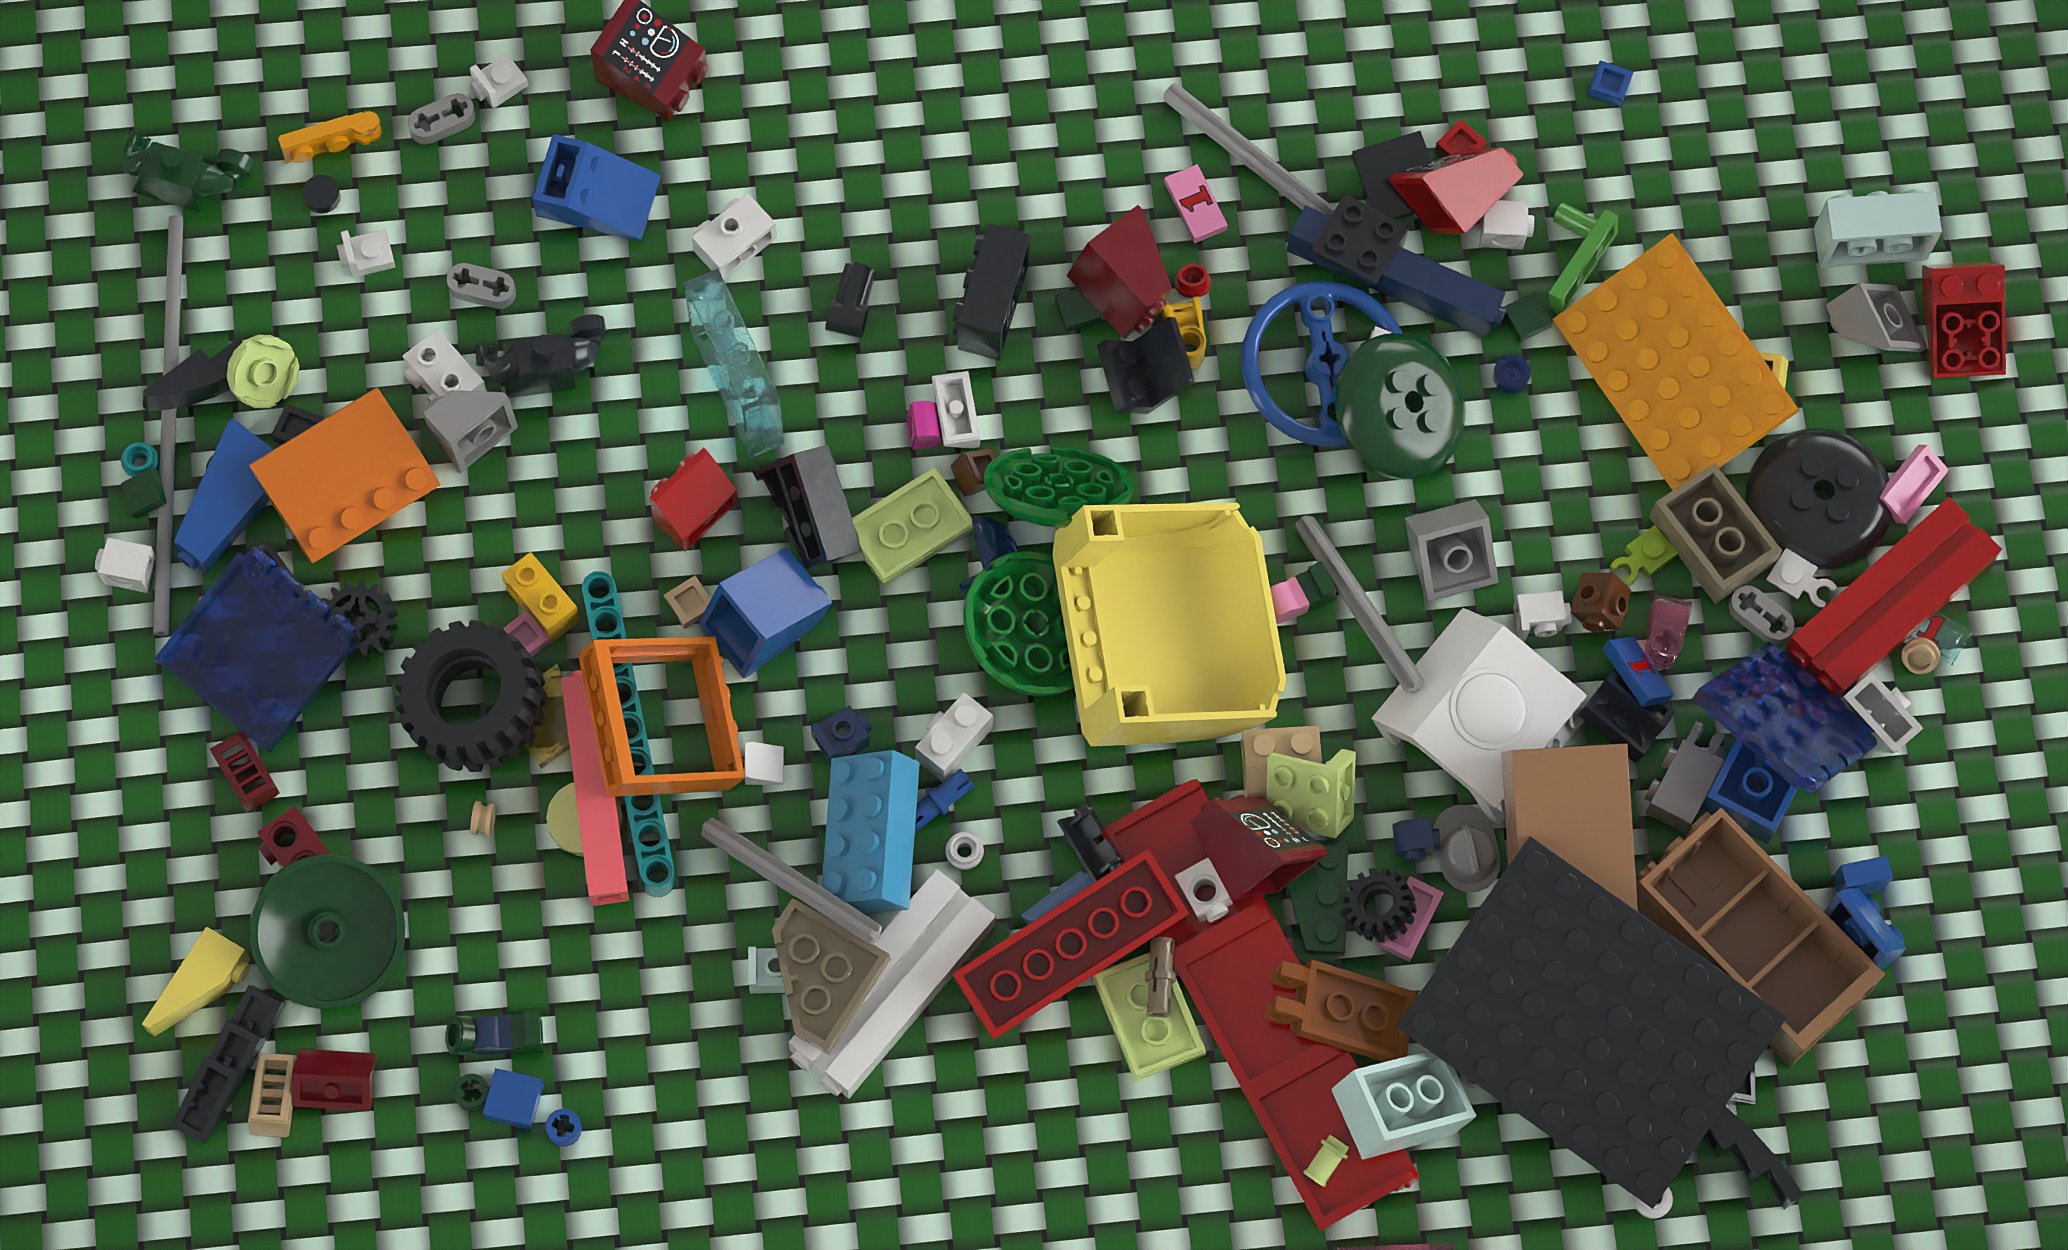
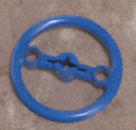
[1241,281,1402,447]

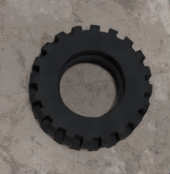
[394,620,547,772]

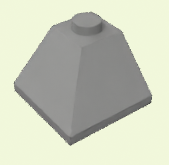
[1826,283,1927,352]
[422,390,518,472]

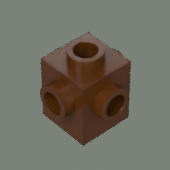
[1570,573,1631,633]

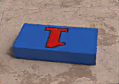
[1602,637,1674,707]

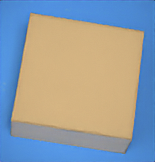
[664,576,711,629]

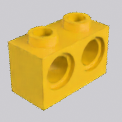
[501,552,580,643]

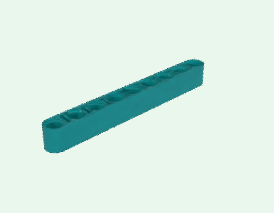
[582,571,675,897]

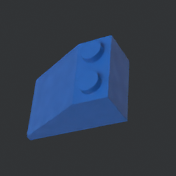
[1824,888,1906,970]

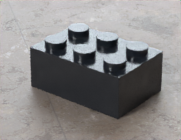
[953,223,1031,361]

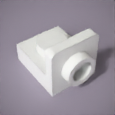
[469,54,529,109]
[337,229,395,278]

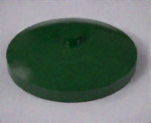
[249,854,405,1009]

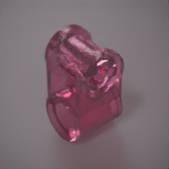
[1644,594,1692,670]

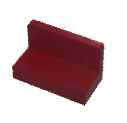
[292,1049,376,1111]

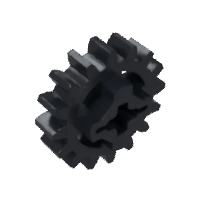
[315,580,398,662]

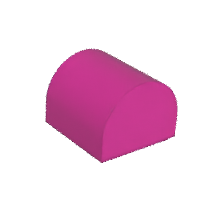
[906,401,942,450]

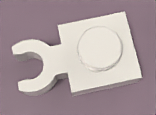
[1766,548,1837,608]

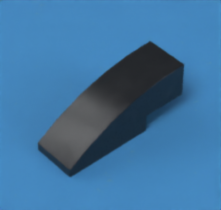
[143,338,243,411]

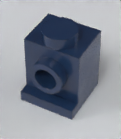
[811,705,872,767]

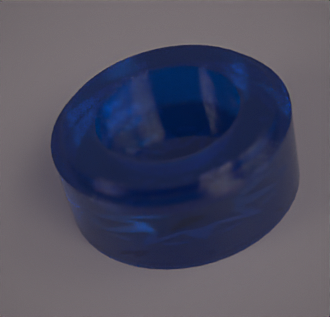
[1493,354,1531,393]

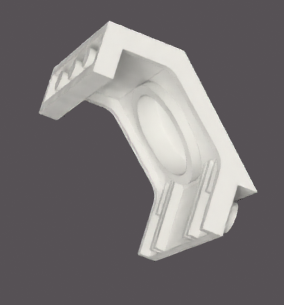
[1371,608,1588,825]

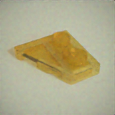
[523,664,570,769]

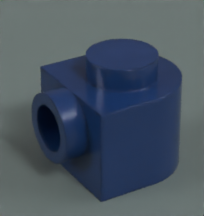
[1392,817,1441,863]

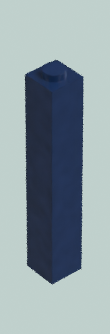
[1286,205,1507,338]

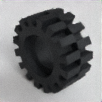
[1343,867,1417,943]

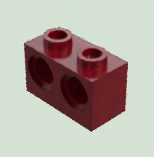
[257,806,331,868]

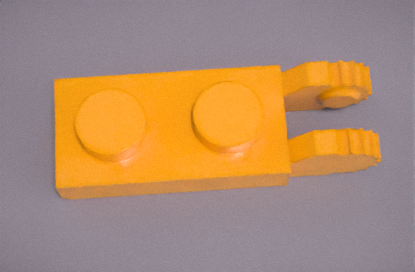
[278,110,382,164]

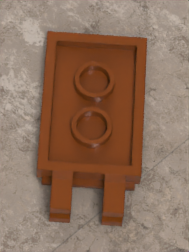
[1264,960,1416,1062]

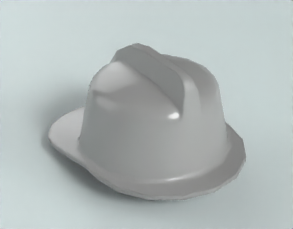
[1433,805,1500,892]

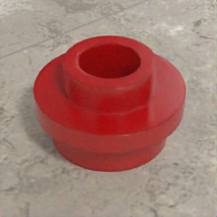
[1175,264,1211,298]

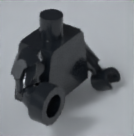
[475,314,607,398]

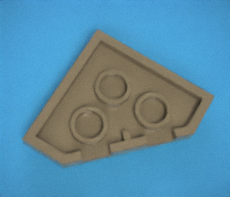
[772,898,891,1055]

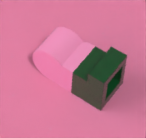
[1270,561,1337,624]

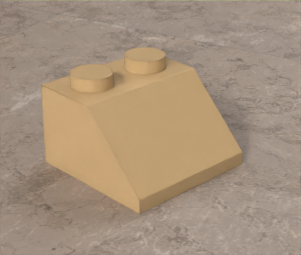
[1241,726,1322,799]

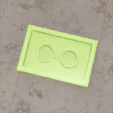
[852,467,976,587]
[1092,952,1206,1082]

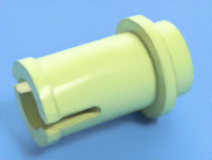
[1303,1135,1349,1187]

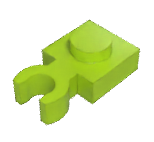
[1609,525,1679,587]

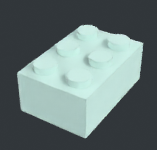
[1814,189,1942,268]
[1331,1051,1476,1160]

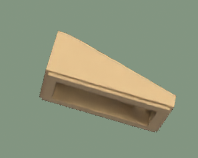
[248,1053,297,1137]

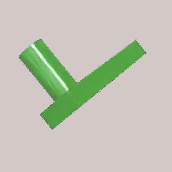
[1548,203,1618,315]

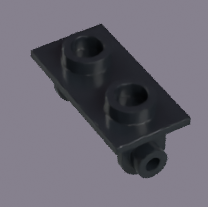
[1057,804,1124,882]

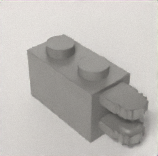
[1644,721,1725,834]

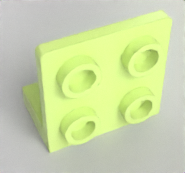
[1266,749,1356,838]

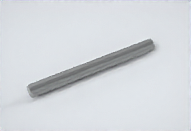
[1163,83,1335,216]
[1295,515,1424,693]
[701,818,882,944]

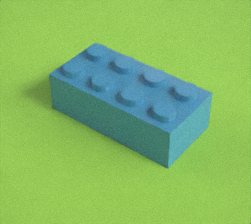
[822,750,920,915]

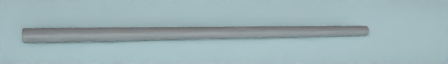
[153,215,184,636]

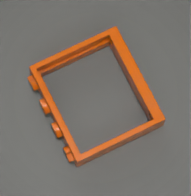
[578,636,745,797]

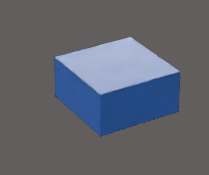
[1832,855,1893,894]
[482,1068,544,1130]

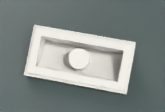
[932,371,981,448]

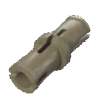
[1145,937,1176,1018]

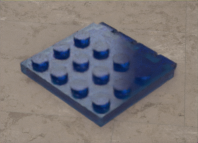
[154,546,357,752]
[1692,642,1877,793]

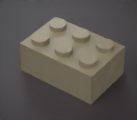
[1649,463,1782,604]

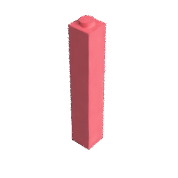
[561,670,630,906]

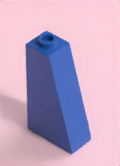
[174,418,274,574]

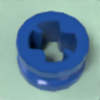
[546,1109,582,1147]

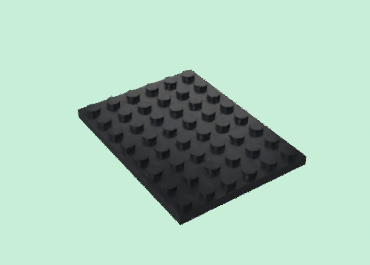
[1396,836,1787,1209]

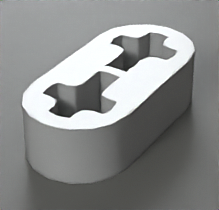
[408,93,475,145]
[447,263,516,309]
[1728,585,1794,646]

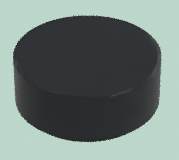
[303,175,341,214]

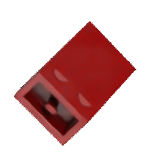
[1922,261,2006,378]

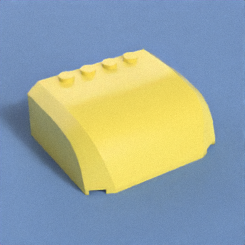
[1052,503,1287,746]

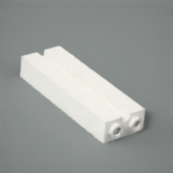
[789,869,996,1099]

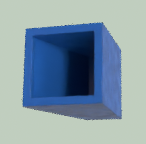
[698,547,832,679]

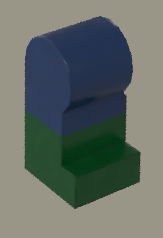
[471,1010,544,1055]

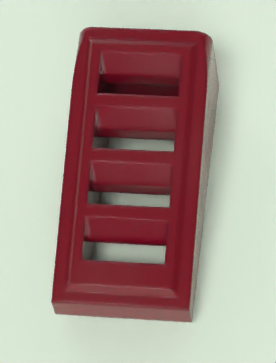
[210,730,280,813]

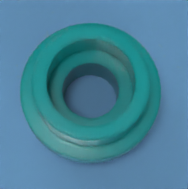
[121,442,159,477]

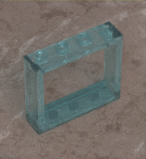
[684,269,784,458]

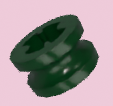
[454,1074,489,1112]

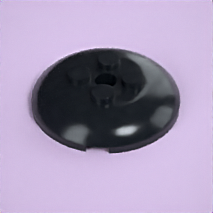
[1745,428,1892,570]

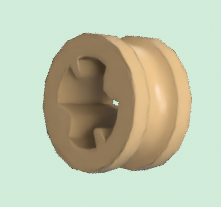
[470,800,496,837]

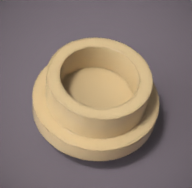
[1901,637,1940,674]

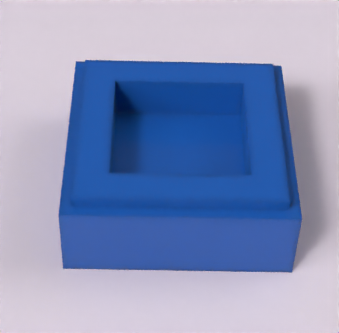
[1587,60,1634,107]

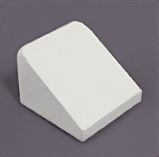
[744,742,784,785]

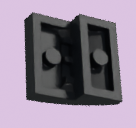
[1351,130,1431,219]
[1578,667,1676,764]

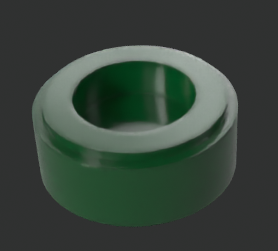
[445,1016,475,1055]

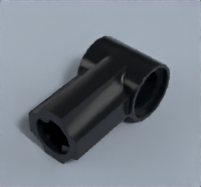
[825,262,876,338]

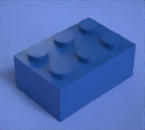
[1700,701,1824,844]

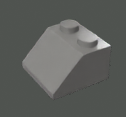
[1405,499,1499,601]

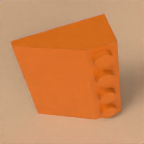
[249,387,441,563]

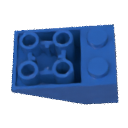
[532,134,661,242]

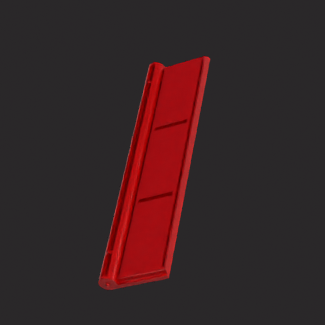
[1102,779,1420,1231]

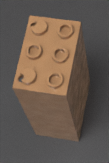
[1501,744,1638,911]
[1636,808,1885,1067]

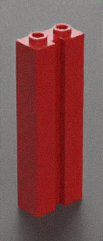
[1785,497,2002,702]

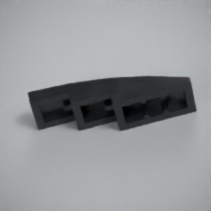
[171,985,286,1143]
[1704,1106,1804,1210]

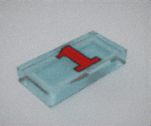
[1907,611,1973,665]

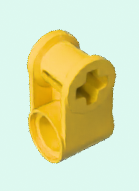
[1162,296,1206,370]

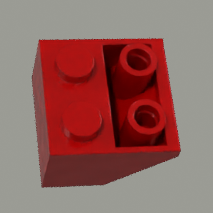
[649,447,738,552]

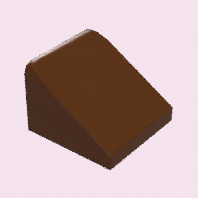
[951,448,996,496]

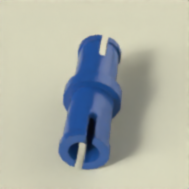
[915,768,975,833]

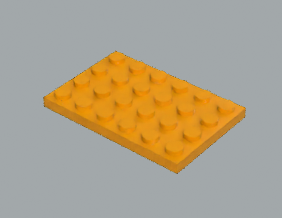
[1552,233,1800,490]

